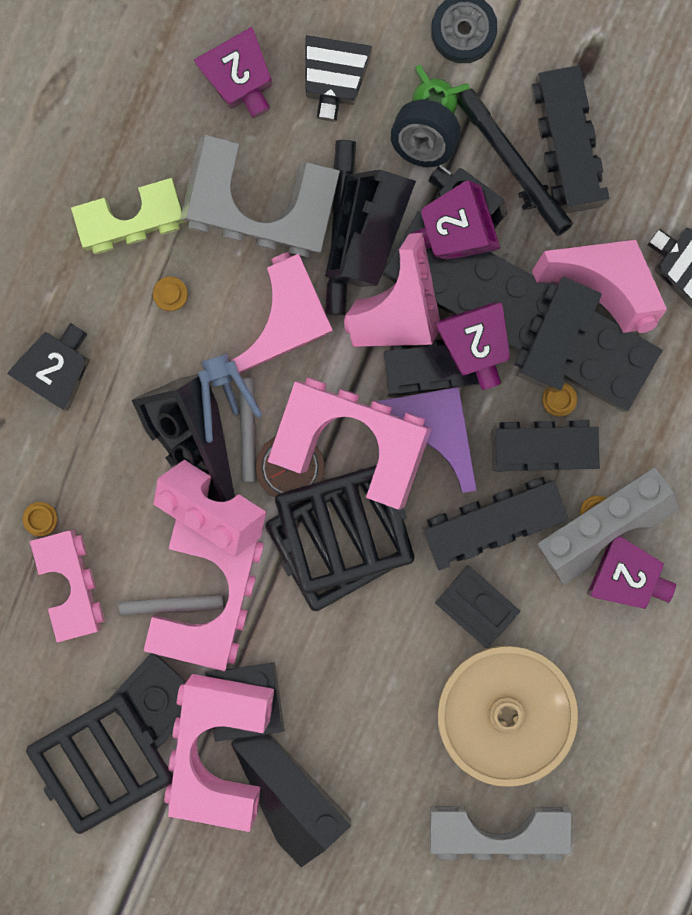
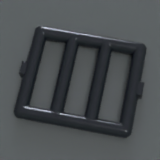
[275,465,415,594]
[265,468,399,611]
[26,694,173,834]

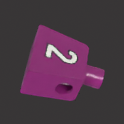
[194,27,273,118]
[410,180,501,260]
[434,301,510,390]
[587,536,676,609]

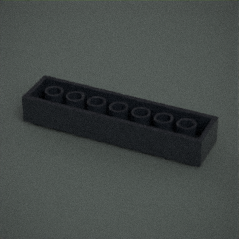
[383,211,663,412]

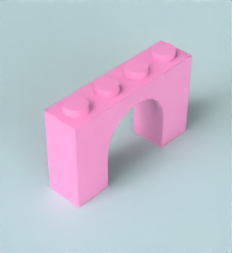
[267,377,432,510]
[143,519,264,671]
[164,674,274,832]

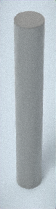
[240,378,256,482]
[119,595,224,616]

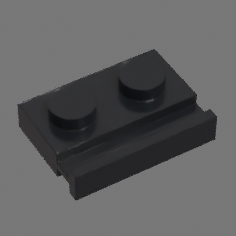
[435,565,521,648]

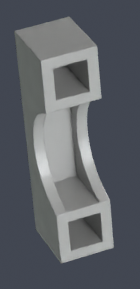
[538,467,680,585]
[430,806,571,860]

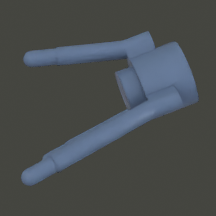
[198,353,262,443]

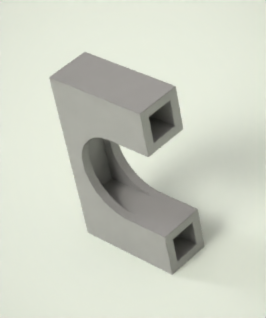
[180,135,340,258]

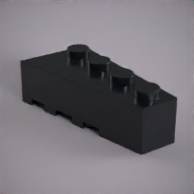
[531,65,610,214]
[422,476,569,571]

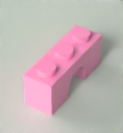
[153,460,266,557]
[30,529,105,643]

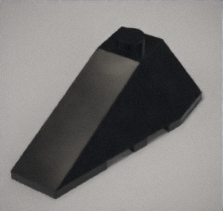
[132,374,235,502]
[231,734,351,867]

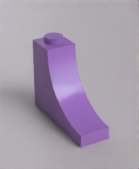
[377,387,477,493]

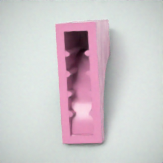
[344,233,440,347]
[532,240,667,333]
[231,252,333,374]

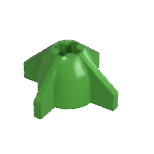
[395,64,470,119]

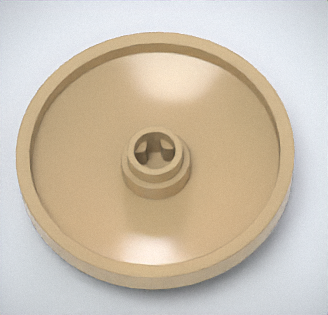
[437,645,578,787]

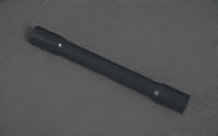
[457,88,573,236]
[325,140,356,316]

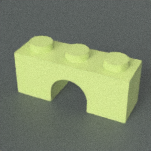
[71,178,186,254]

